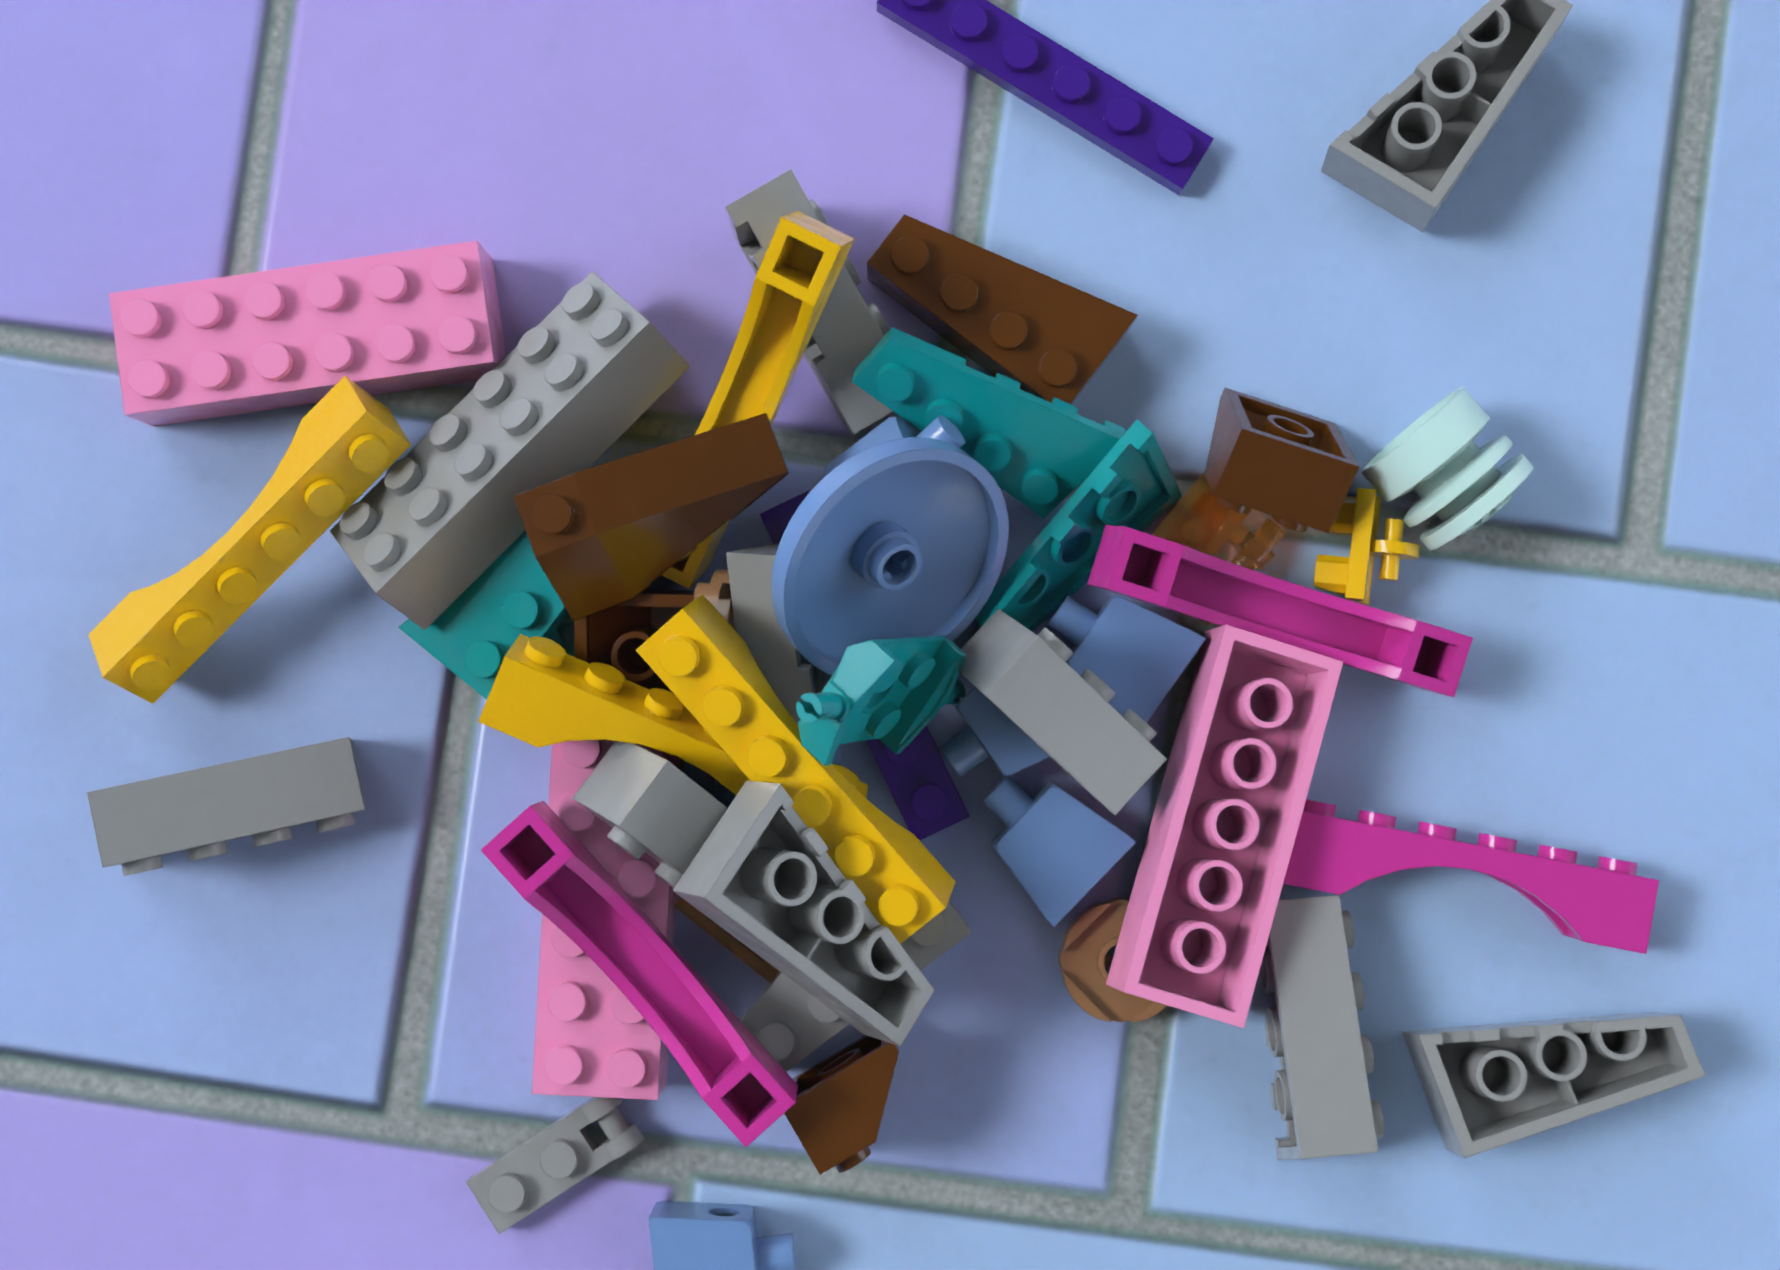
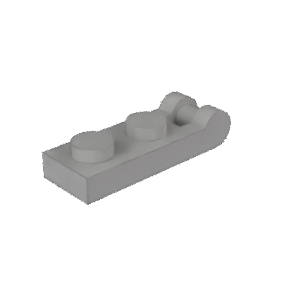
[466,1097,645,1234]

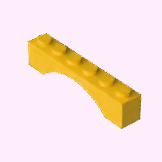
[662,210,855,589]
[88,376,411,704]
[636,594,956,944]
[478,634,868,798]

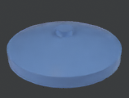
[771,437,1009,675]

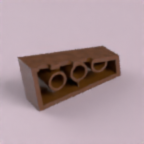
[867,214,1138,404]

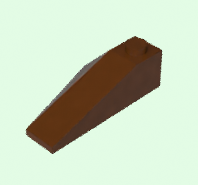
[514,413,789,621]

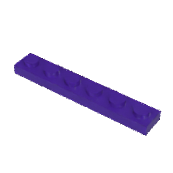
[876,0,1214,195]
[760,489,970,840]

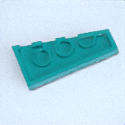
[852,327,1125,519]

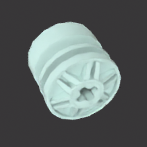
[1361,386,1534,551]

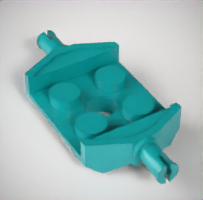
[796,635,967,766]

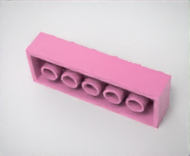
[109,241,506,427]
[1106,624,1343,1028]
[532,739,684,1100]

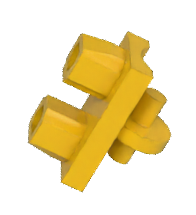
[1314,488,1420,605]

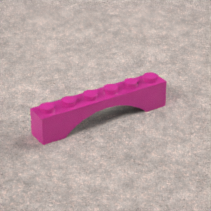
[1087,525,1473,697]
[1283,799,1659,954]
[481,801,798,1147]

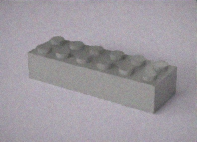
[330,271,690,630]

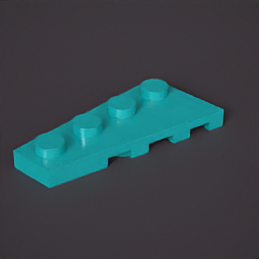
[974,419,1182,631]
[398,530,568,700]

